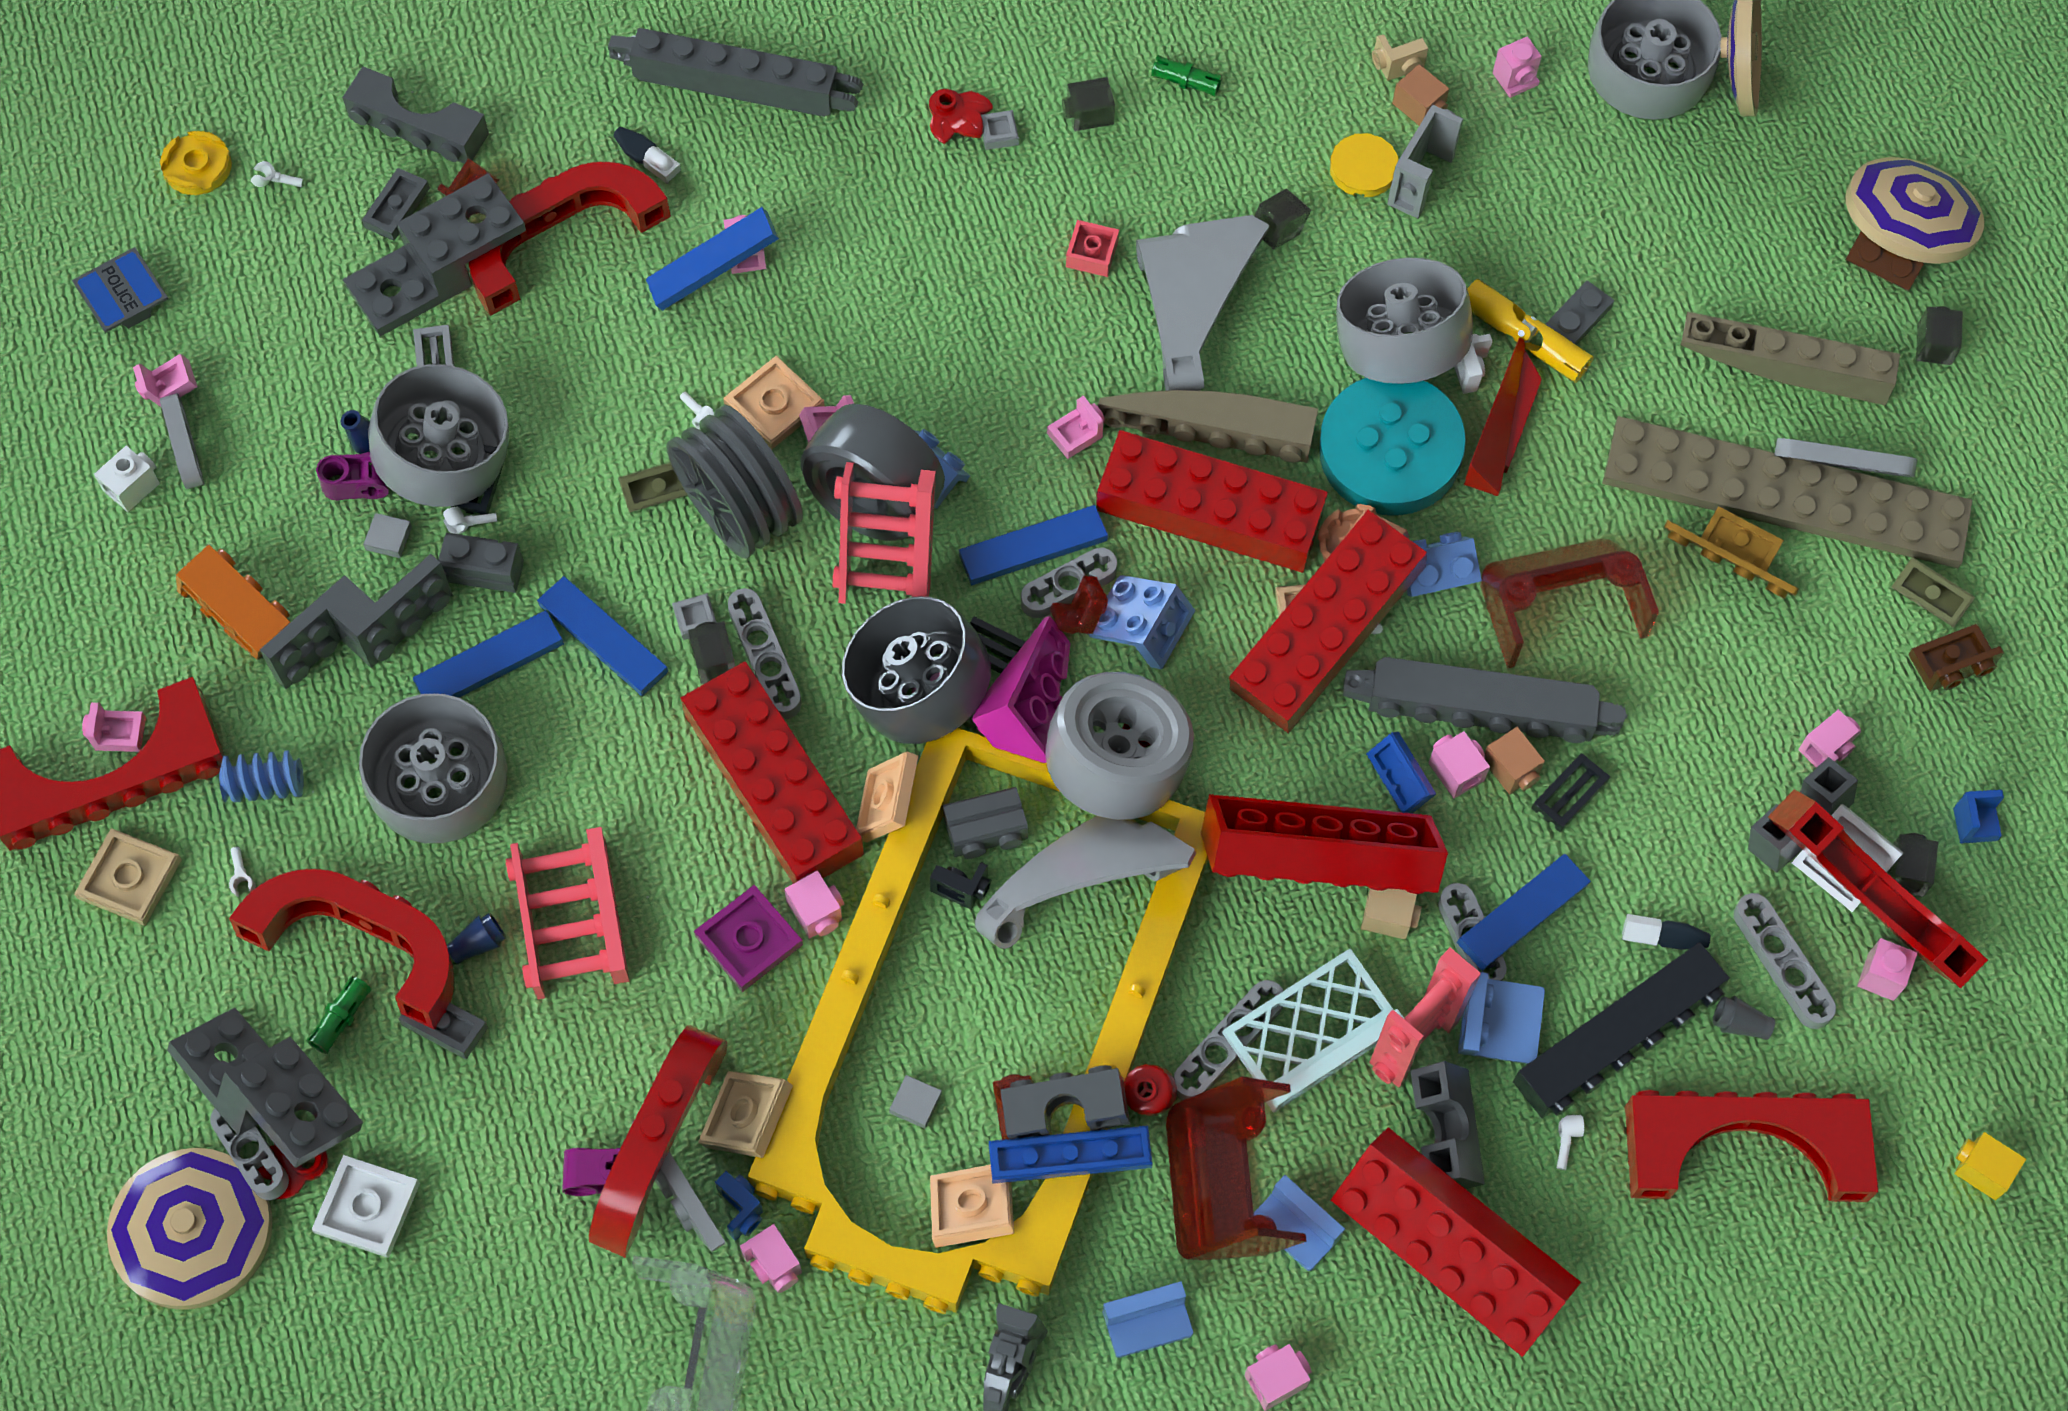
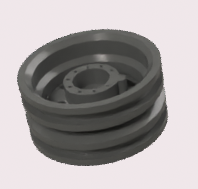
[666,405,803,559]

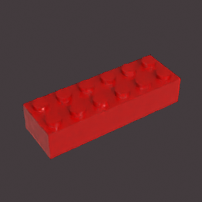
[1096,430,1328,573]
[1229,510,1427,734]
[680,661,864,884]
[1201,794,1448,894]
[1330,1127,1581,1357]

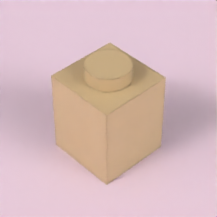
[1361,888,1422,940]

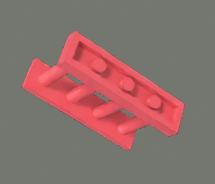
[832,462,936,604]
[505,827,630,1000]
[1369,947,1481,1088]

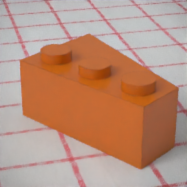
[176,544,290,660]

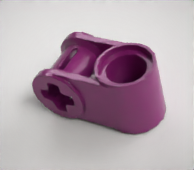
[316,452,389,501]
[562,1148,620,1196]

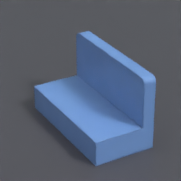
[1251,1175,1345,1271]
[1102,1281,1193,1358]

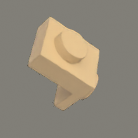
[1372,34,1428,81]

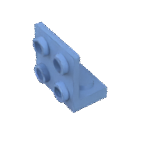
[1087,575,1195,669]
[1458,972,1545,1064]

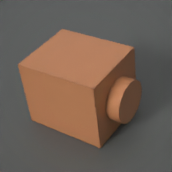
[1392,64,1450,126]
[1484,727,1545,795]

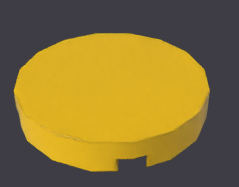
[160,131,232,195]
[1330,133,1398,197]

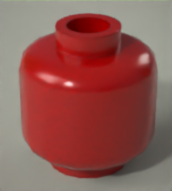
[1124,1064,1177,1116]

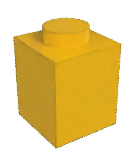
[1954,1132,2026,1201]

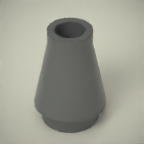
[1713,996,1775,1040]

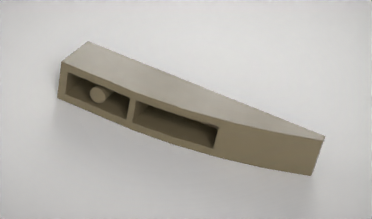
[1681,312,1900,406]
[1098,390,1318,463]

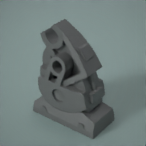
[983,1303,1048,1411]

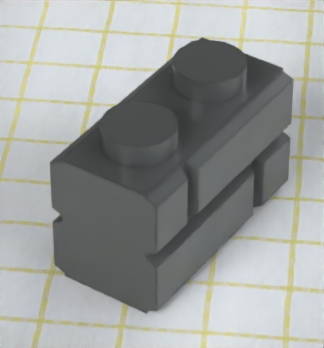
[438,533,524,593]
[943,787,1028,859]

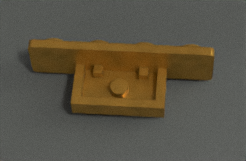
[1664,506,1799,599]

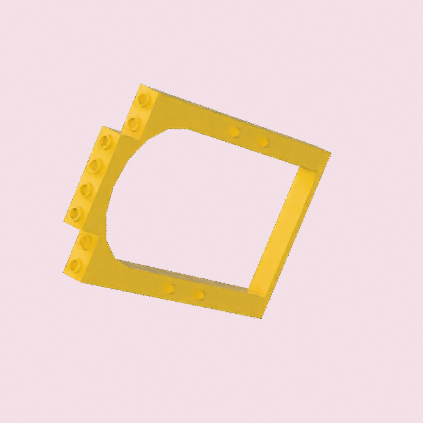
[747,728,1208,1314]

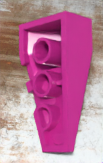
[972,616,1071,763]

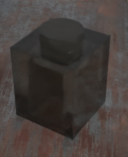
[1062,77,1115,132]
[1255,188,1311,250]
[1916,306,1963,365]
[688,621,735,684]
[1887,833,1938,897]

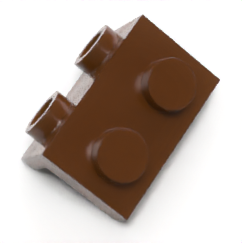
[1845,231,1924,292]
[1908,624,2004,692]

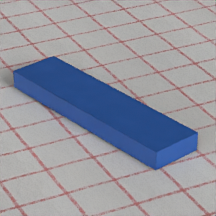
[646,207,779,311]
[959,505,1108,586]
[537,576,668,696]
[412,610,564,698]
[1456,854,1591,971]
[989,1125,1153,1184]

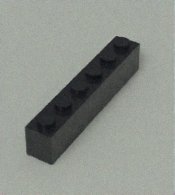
[1513,942,1730,1119]

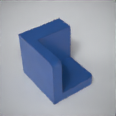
[1953,790,2004,843]

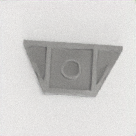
[632,1121,726,1252]

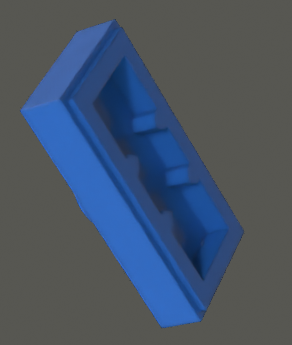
[1366,732,1436,813]

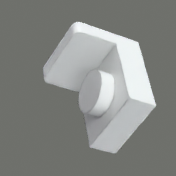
[1454,334,1492,394]

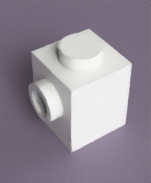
[94,446,160,512]

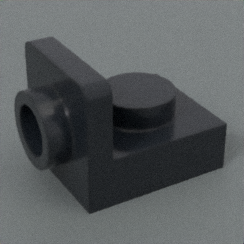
[930,862,992,910]

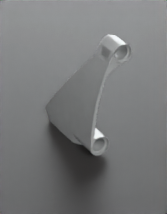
[1136,215,1270,391]
[975,816,1196,949]

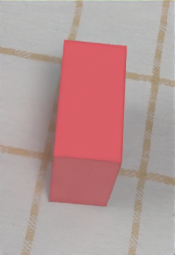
[1066,220,1119,277]

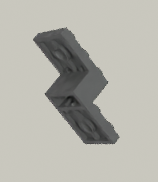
[343,173,526,337]
[260,554,453,689]
[167,1007,363,1168]

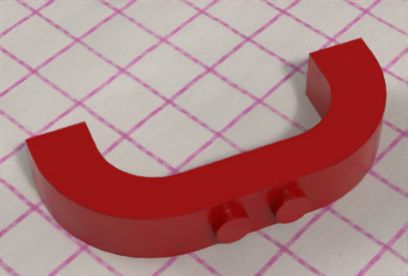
[469,162,671,316]
[229,869,455,1029]
[589,1025,727,1258]

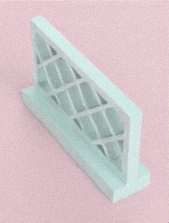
[1222,948,1404,1113]

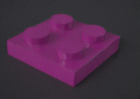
[694,885,803,992]

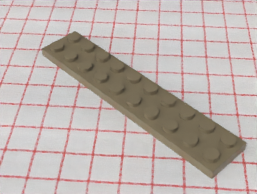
[1602,416,1972,568]

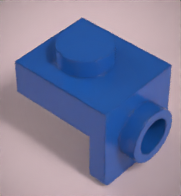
[715,1171,763,1240]

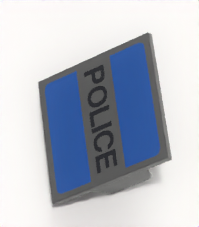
[72,247,168,333]

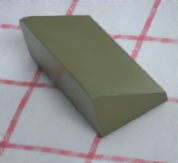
[618,462,687,513]
[1891,557,1975,627]

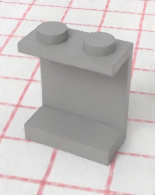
[1387,104,1463,219]

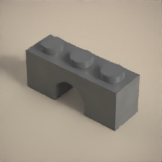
[1748,757,1858,873]
[1410,1061,1485,1189]
[1000,1065,1130,1139]

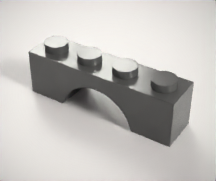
[342,66,489,165]

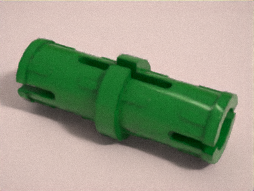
[1151,55,1222,97]
[306,976,372,1054]

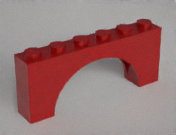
[0,677,225,851]
[1767,789,1988,989]
[1625,1090,1878,1202]

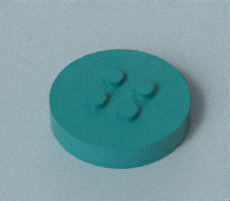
[1319,378,1465,516]

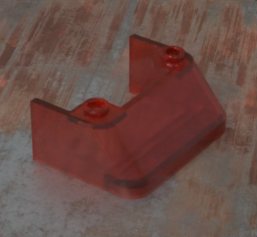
[1480,539,1659,668]
[1166,1076,1307,1261]

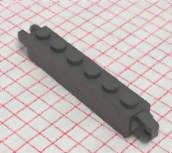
[608,28,864,117]
[1343,657,1628,743]

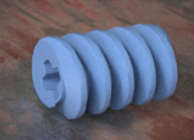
[219,750,304,803]

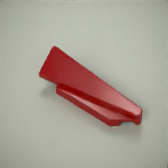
[1464,338,1542,496]

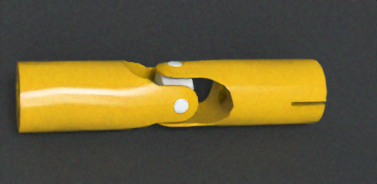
[1467,279,1594,383]

